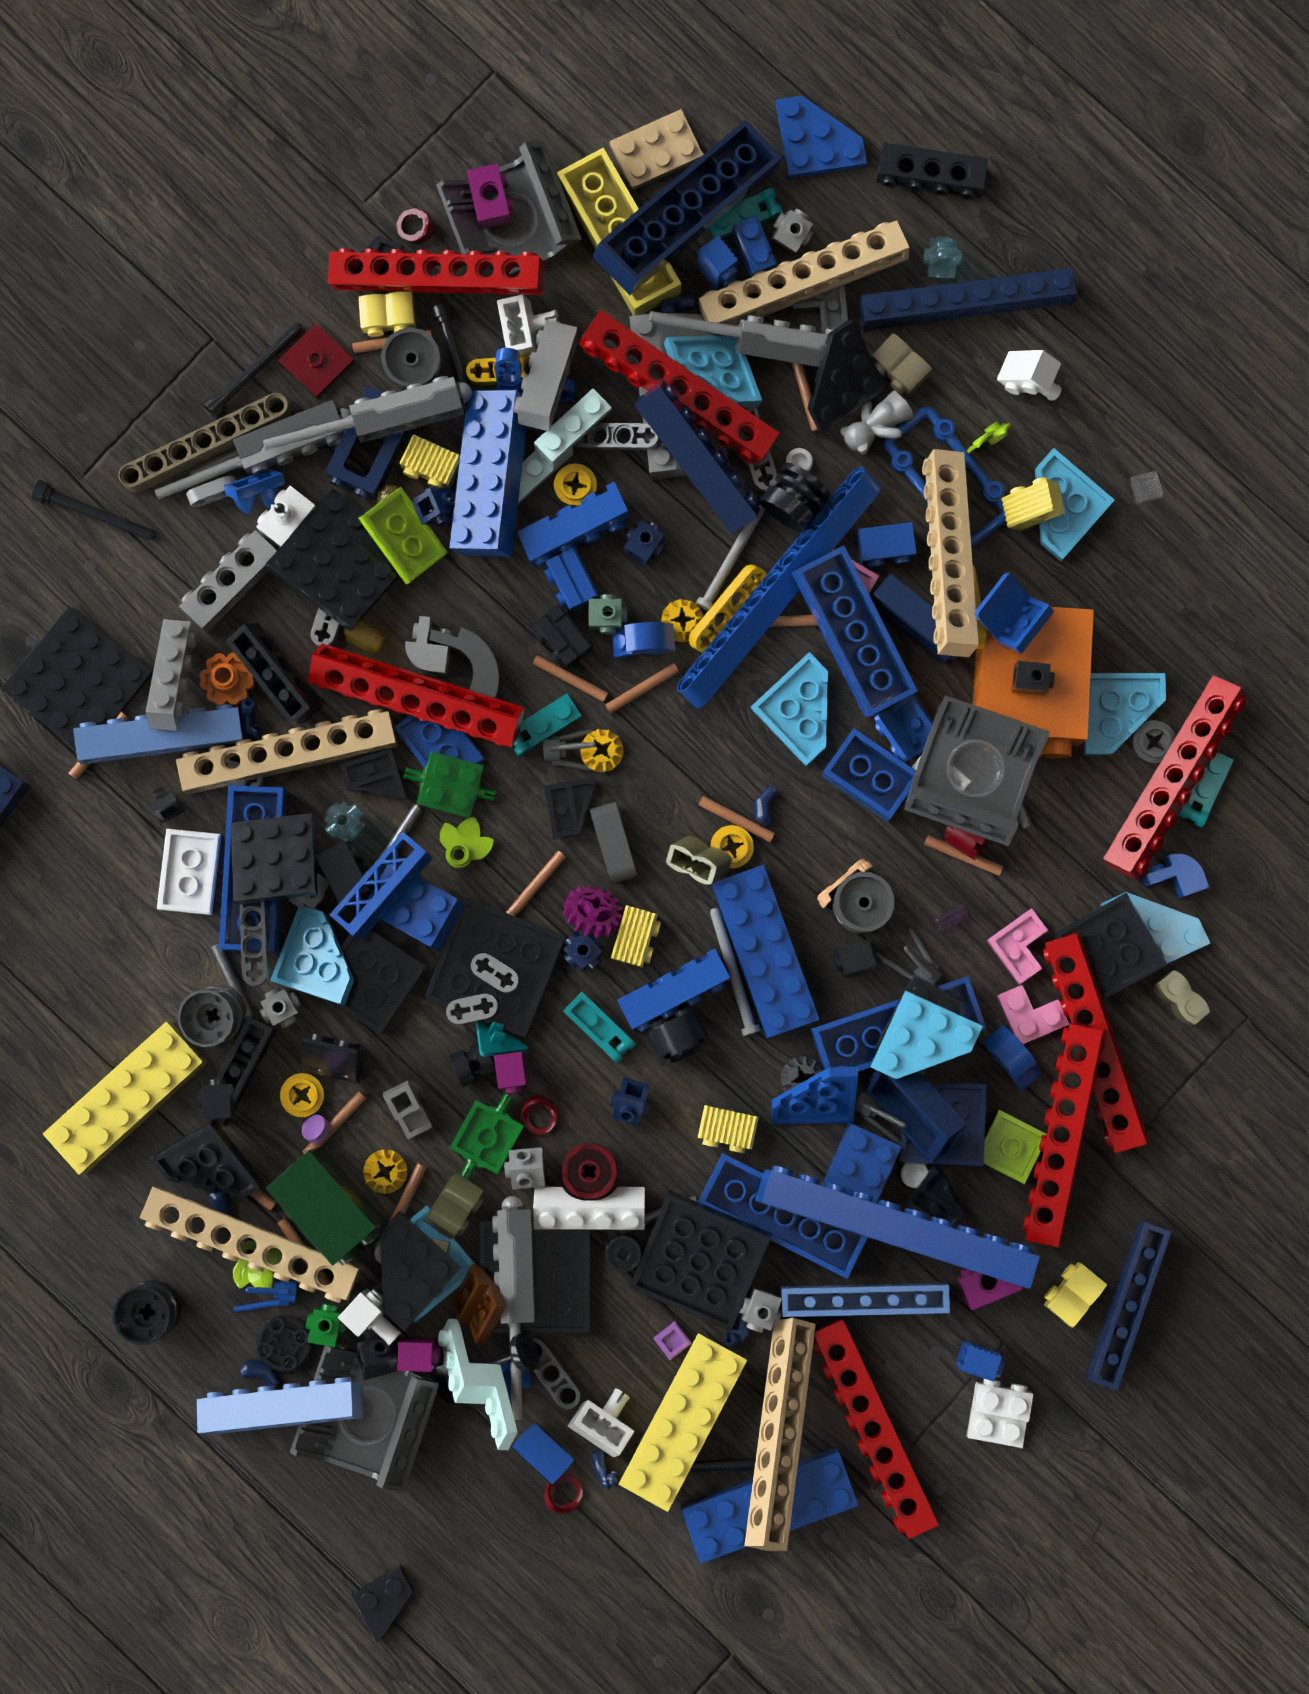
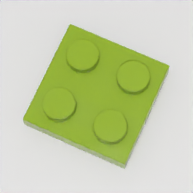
[984,1110,1047,1184]

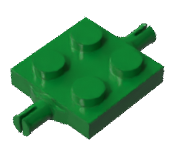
[404,751,496,818]
[450,1093,524,1181]

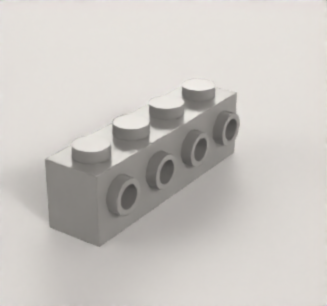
[514,320,578,431]
[146,619,197,731]

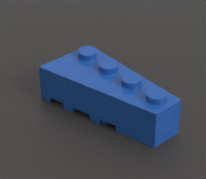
[517,482,629,567]
[617,949,730,1032]

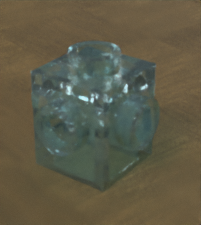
[923,236,962,279]
[324,802,365,842]

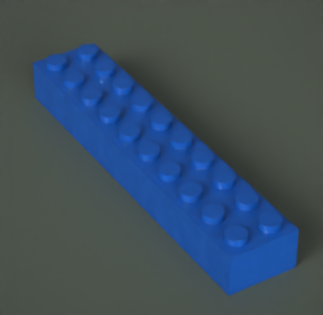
[755,1165,1040,1289]

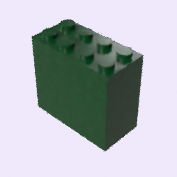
[266,1148,387,1266]

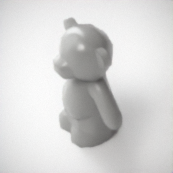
[840,391,914,455]

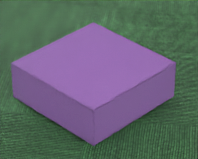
[653,1321,692,1360]

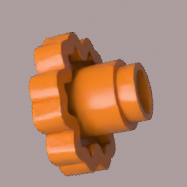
[199,652,255,706]

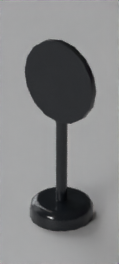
[434,1333,539,1405]

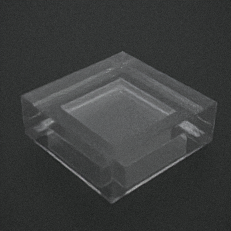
[1129,471,1164,505]

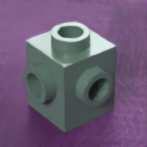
[589,595,627,635]

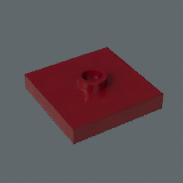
[278,323,355,399]

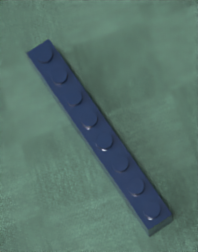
[859,268,1077,331]

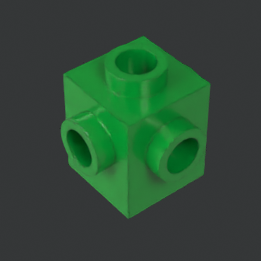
[306,1303,347,1347]

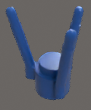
[233,1272,298,1312]

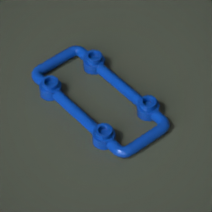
[883,407,1007,548]

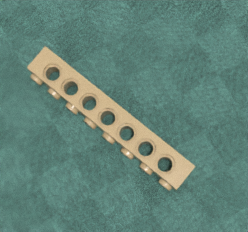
[699,220,909,335]
[922,449,979,657]
[176,709,398,795]
[140,1187,361,1303]
[744,1318,816,1551]

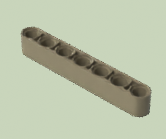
[118,393,292,493]

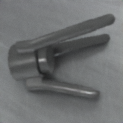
[543,729,607,774]
[874,928,942,984]
[855,1091,907,1146]

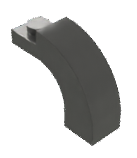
[429,627,501,699]

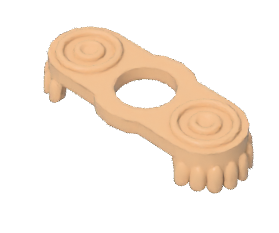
[817,858,873,909]

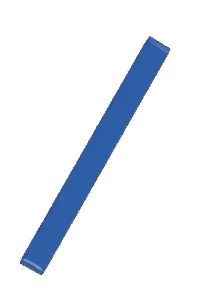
[677,467,881,708]

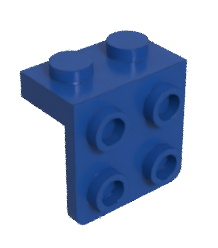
[975,573,1054,654]
[874,694,933,762]

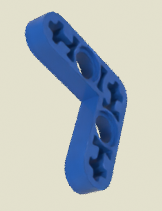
[495,348,576,402]

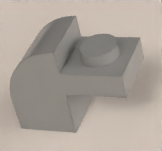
[405,616,450,677]
[383,1080,432,1139]

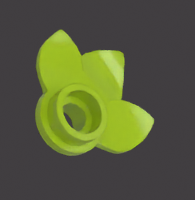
[967,421,1012,453]
[440,817,494,868]
[233,1240,282,1288]

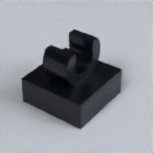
[149,787,186,824]

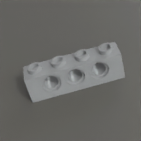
[179,530,277,633]

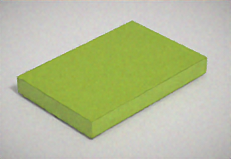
[358,487,448,584]

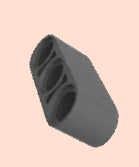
[589,802,637,884]
[531,1336,581,1409]

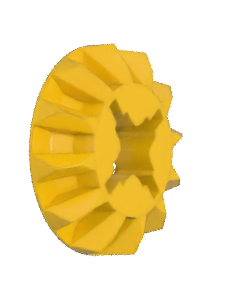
[554,464,597,506]
[661,599,704,642]
[580,729,623,772]
[710,825,754,868]
[280,1073,324,1117]
[363,1150,407,1194]

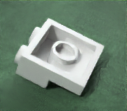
[967,1379,1033,1448]

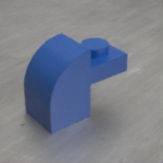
[612,622,676,658]
[1142,854,1209,898]
[982,1025,1042,1091]

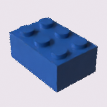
[821,728,916,822]
[362,864,466,952]
[821,1123,901,1203]

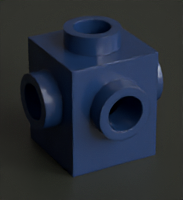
[412,486,455,527]
[624,520,666,567]
[564,932,603,971]
[610,1077,651,1126]

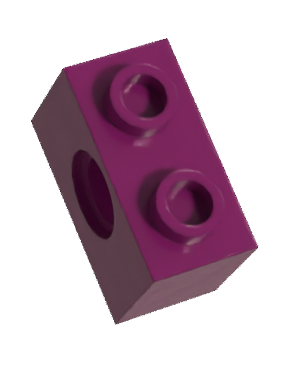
[466,163,514,230]
[494,1052,529,1094]
[956,1268,1022,1310]
[397,1337,442,1372]

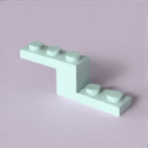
[518,389,612,505]
[438,1319,518,1450]

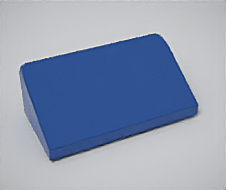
[512,1422,574,1484]

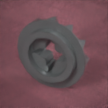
[1133,720,1176,763]
[781,1056,823,1092]

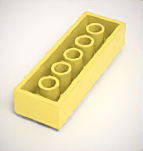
[557,147,681,316]
[43,1021,209,1175]
[619,1333,747,1512]

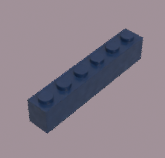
[634,380,760,534]
[1085,1221,1171,1391]

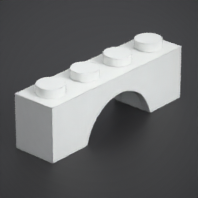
[533,1187,645,1230]

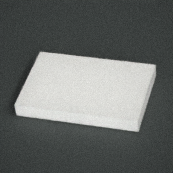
[157,829,222,915]

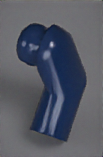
[659,295,695,313]
[241,698,261,739]
[753,785,779,827]
[208,1190,232,1231]
[724,1311,751,1348]
[240,1359,281,1386]
[591,1450,619,1489]

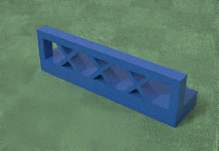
[330,832,434,940]

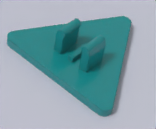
[475,1020,527,1057]

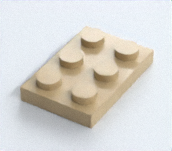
[610,109,703,191]

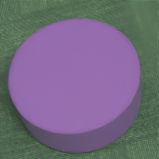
[302,1115,330,1144]

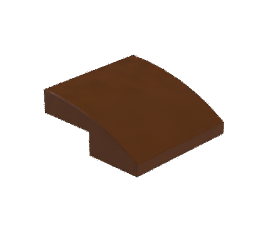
[452,1264,506,1345]

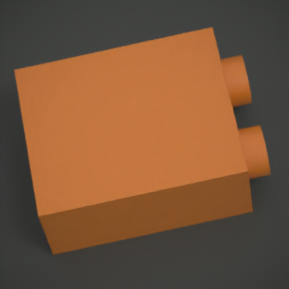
[973,607,1094,758]

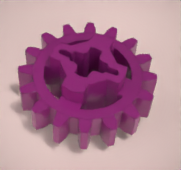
[563,884,623,939]

